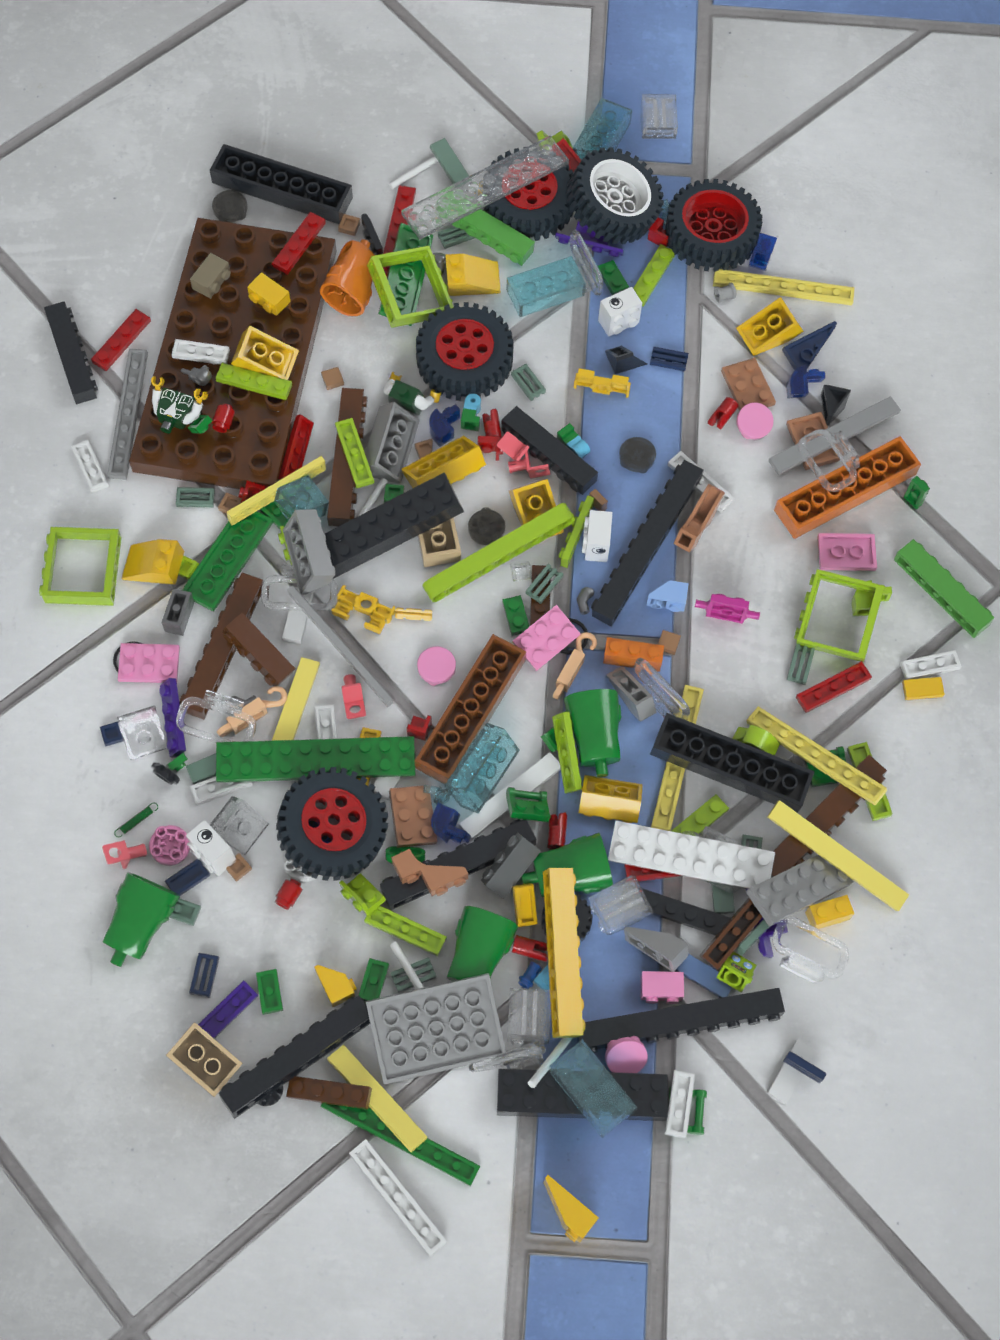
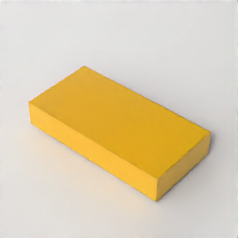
[902,677,945,700]
[512,883,538,927]

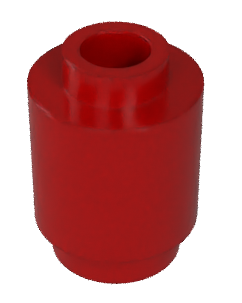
[212,404,235,433]
[275,878,303,910]

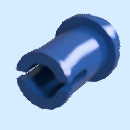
[518,962,542,989]

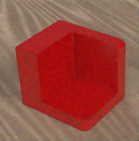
[648,217,669,247]
[407,715,432,741]

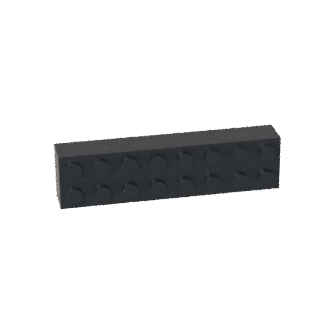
[210,144,353,224]
[325,472,464,579]
[650,713,815,813]
[497,1069,668,1121]

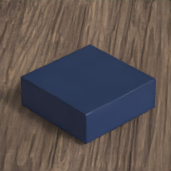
[100,721,125,746]

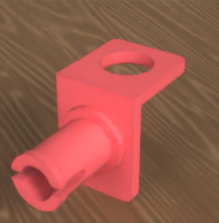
[496,431,529,461]
[508,450,550,479]
[341,674,366,719]
[102,840,147,869]

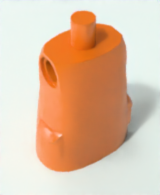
[320,239,375,316]

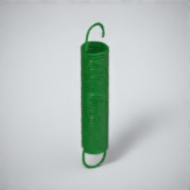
[114,802,158,837]

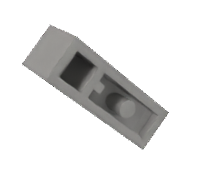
[607,666,657,722]
[624,927,689,972]

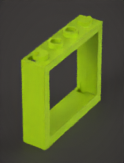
[367,246,454,328]
[39,527,122,606]
[794,569,885,662]

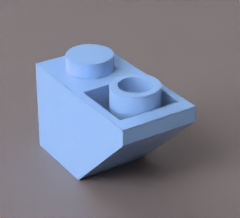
[646,580,689,612]

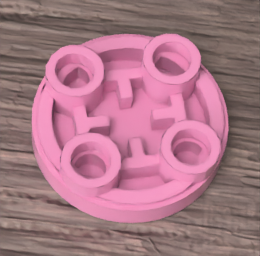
[736,403,774,440]
[417,646,456,686]
[149,825,190,866]
[605,1036,648,1073]

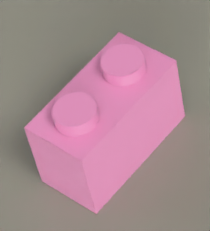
[640,971,684,1004]

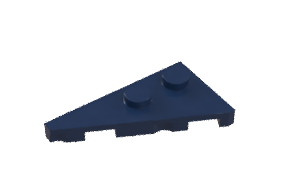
[782,321,837,378]

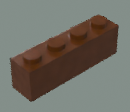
[222,613,296,686]
[699,897,762,970]

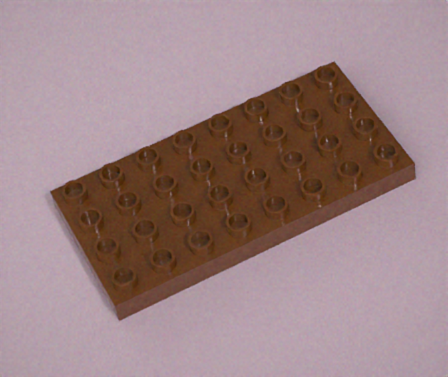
[129,218,337,489]

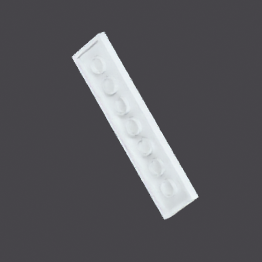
[608,821,775,889]

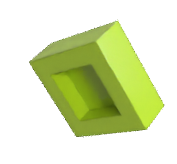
[178,556,199,580]

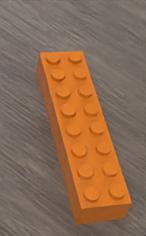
[774,436,921,539]

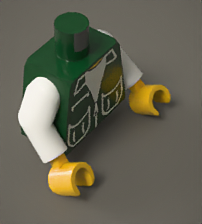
[383,372,441,415]
[151,376,208,434]

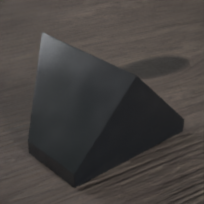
[605,345,647,374]
[821,385,851,425]

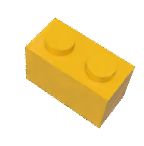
[247,273,291,316]
[805,895,855,931]

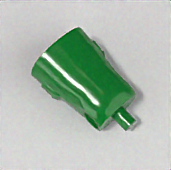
[564,689,622,778]
[521,832,613,897]
[103,872,180,967]
[447,906,518,981]

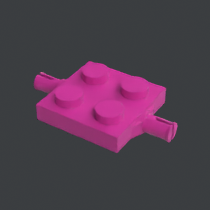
[695,594,760,624]

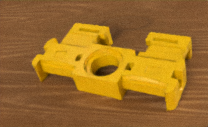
[574,368,631,398]
[331,585,395,634]

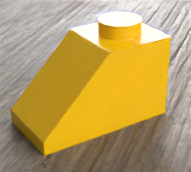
[314,965,357,1007]

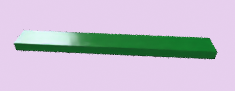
[320,1103,480,1187]

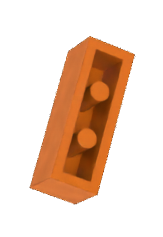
[603,637,664,672]

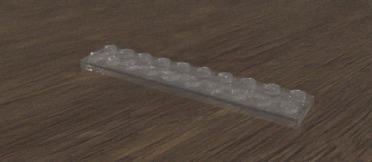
[401,136,569,240]

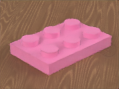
[817,533,877,571]
[512,605,581,671]
[118,643,180,683]

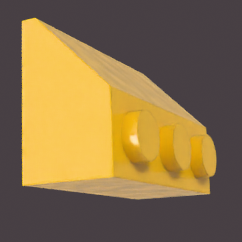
[578,775,643,823]

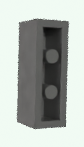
[481,832,541,899]

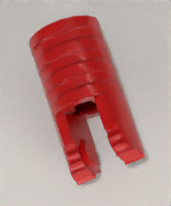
[707,397,739,429]
[482,408,502,439]
[547,812,567,850]
[512,935,548,962]

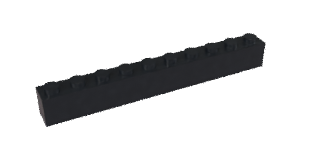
[591,460,704,627]
[577,988,785,1054]

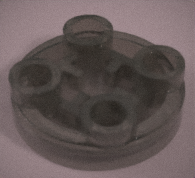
[212,190,247,222]
[619,437,656,473]
[468,507,505,545]

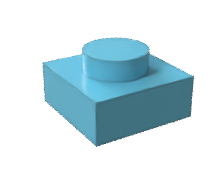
[534,965,550,995]

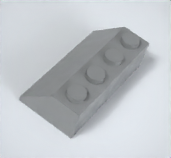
[365,402,420,484]
[283,509,335,595]

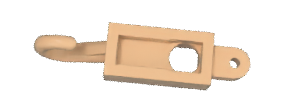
[553,632,597,700]
[217,686,287,738]

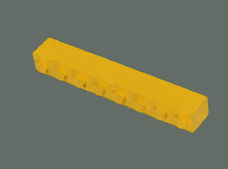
[543,868,585,1038]

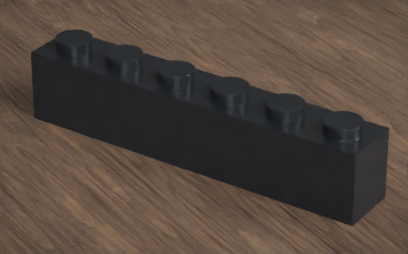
[44,301,98,404]
[501,406,598,495]

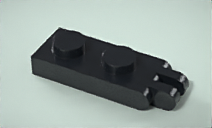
[361,214,383,255]

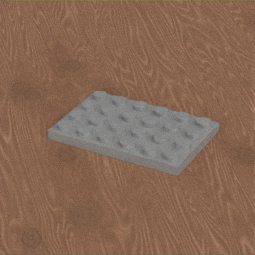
[366,973,507,1085]

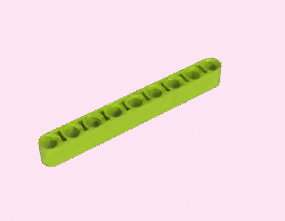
[422,503,576,602]

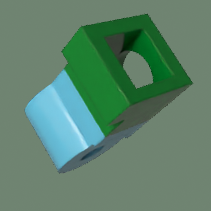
[461,394,481,432]
[557,423,590,458]

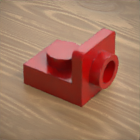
[478,436,503,461]
[238,480,268,504]

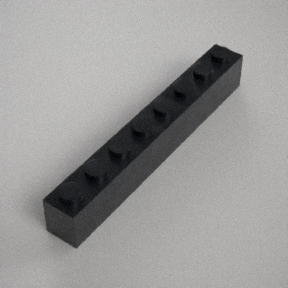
[380,819,537,910]
[218,995,370,1119]

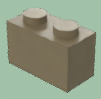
[190,253,231,299]

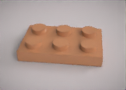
[721,358,776,411]
[786,412,841,470]
[389,785,438,848]

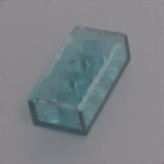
[573,98,632,160]
[506,256,586,317]
[445,723,520,814]
[548,1039,637,1138]

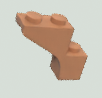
[673,484,725,553]
[391,849,468,896]

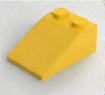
[445,253,501,296]
[736,297,804,356]
[231,326,299,380]
[509,479,564,537]
[122,539,185,585]
[543,1175,599,1243]

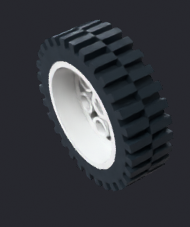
[566,147,664,244]

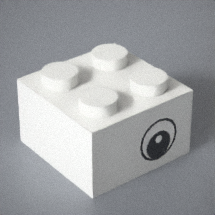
[598,287,642,337]
[582,510,612,562]
[186,820,236,876]

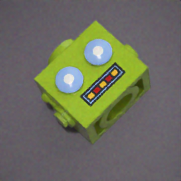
[716,951,757,992]

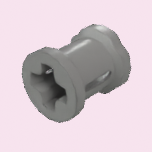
[714,283,736,303]

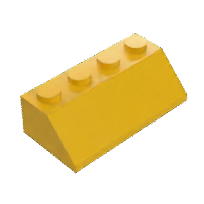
[401,435,486,488]

